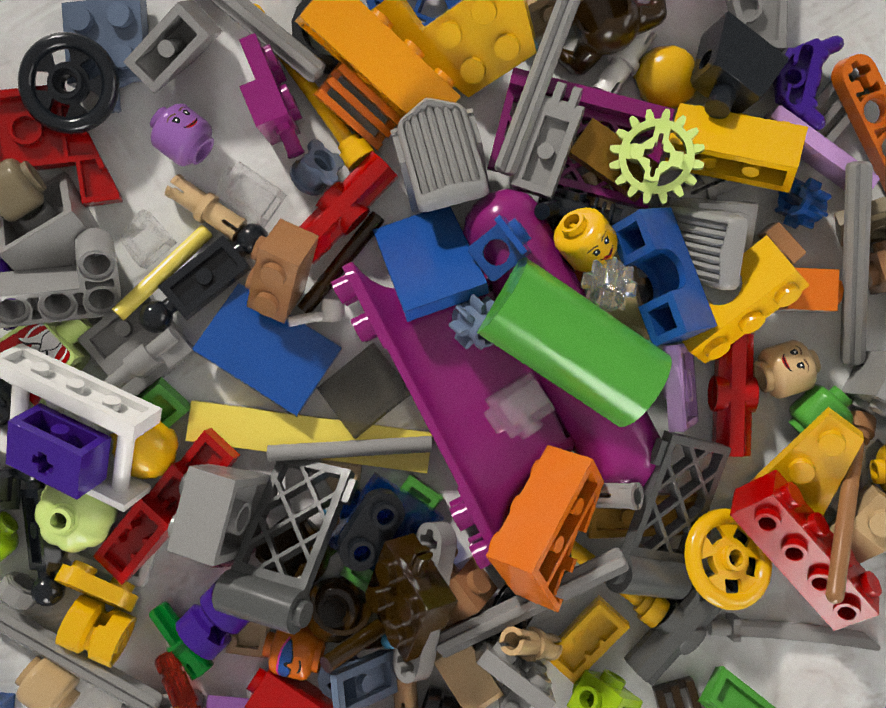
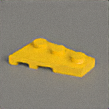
[750,407,864,516]

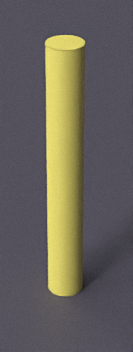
[111,225,213,321]

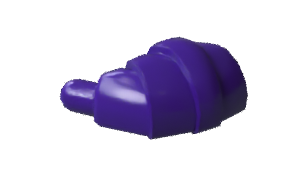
[773,35,844,131]

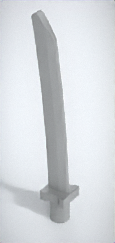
[707,613,881,651]

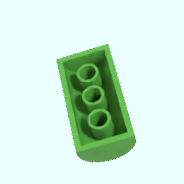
[477,257,672,427]

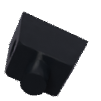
[690,11,789,119]

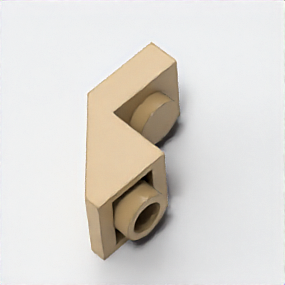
[434,620,504,708]

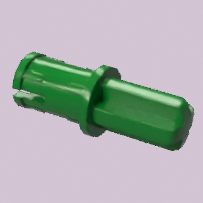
[149,601,214,681]

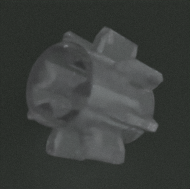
[581,257,638,312]

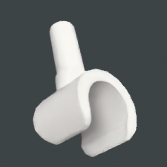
[287,299,345,327]

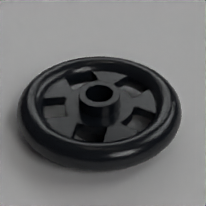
[18,32,120,134]

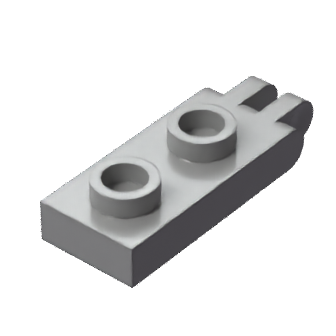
[511,81,585,200]

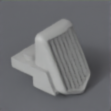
[391,97,490,213]
[660,197,759,290]

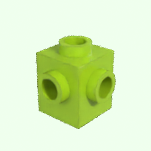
[567,669,643,708]

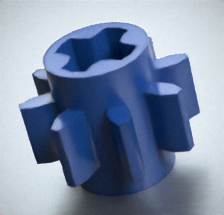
[774,177,832,229]

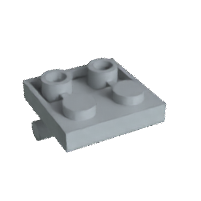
[78,295,195,397]
[474,634,556,708]

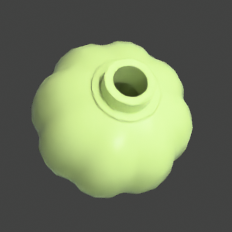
[34,485,118,553]

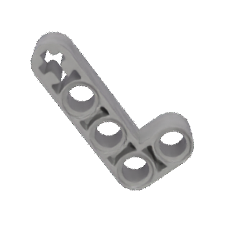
[0,228,122,328]

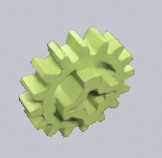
[609,109,705,205]

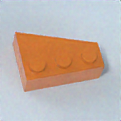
[486,445,604,613]

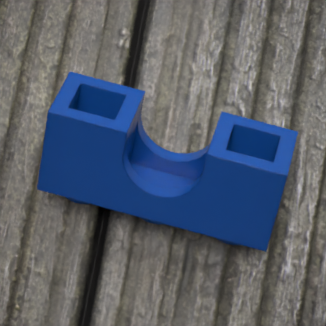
[612,207,717,347]

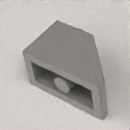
[123,0,223,94]

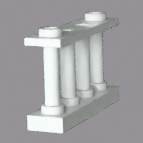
[0,343,162,512]

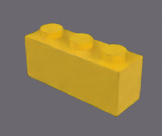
[665,103,808,193]

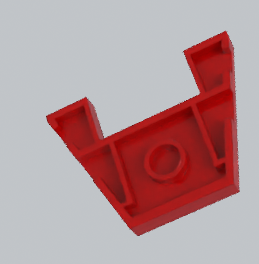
[0,85,123,207]

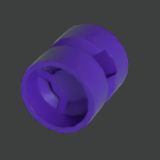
[176,580,250,660]

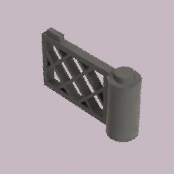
[605,430,732,600]
[212,459,359,634]

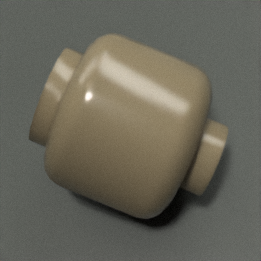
[0,158,47,222]

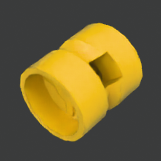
[55,594,137,668]

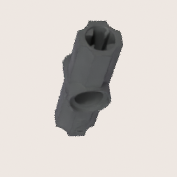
[624,569,732,686]

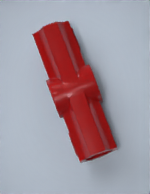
[299,151,398,265]
[707,333,759,457]

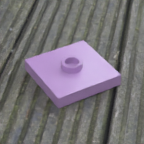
[663,344,699,432]

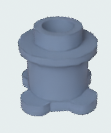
[290,139,344,196]

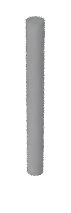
[267,436,433,462]

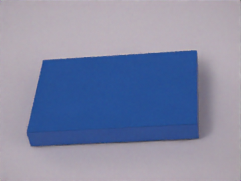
[373,206,489,322]
[192,283,342,417]

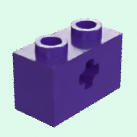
[5,403,111,500]

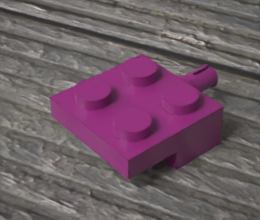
[239,33,305,159]

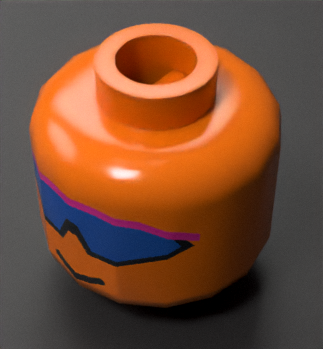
[262,626,326,680]

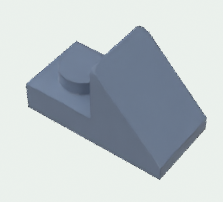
[330,649,398,708]

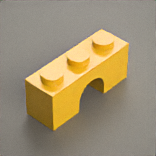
[682,235,810,364]

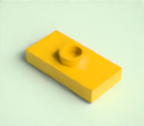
[549,595,630,684]

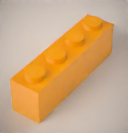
[295,0,461,118]

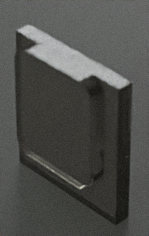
[317,342,411,439]

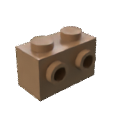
[245,218,319,324]

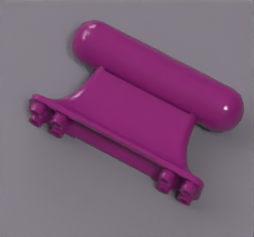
[331,189,661,570]

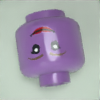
[150,104,214,166]

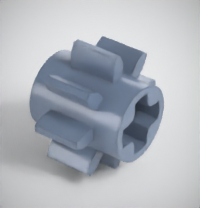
[449,294,494,350]

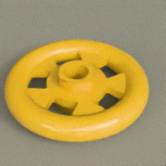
[684,508,772,611]

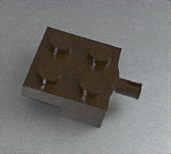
[365,533,458,663]

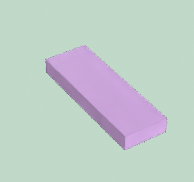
[763,105,880,191]

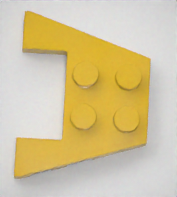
[371,0,538,98]

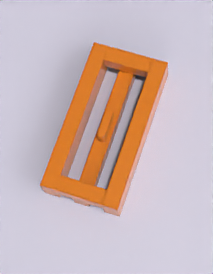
[313,62,401,151]

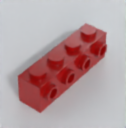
[730,469,882,631]

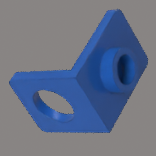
[468,215,533,281]

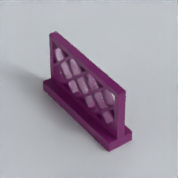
[487,67,675,209]

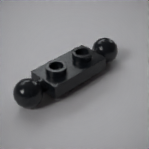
[139,223,268,333]
[17,470,66,607]

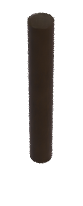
[297,211,385,313]
[320,618,386,673]

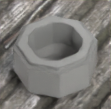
[0,571,36,610]

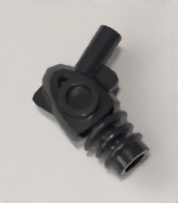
[534,186,623,226]

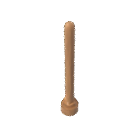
[825,411,877,604]

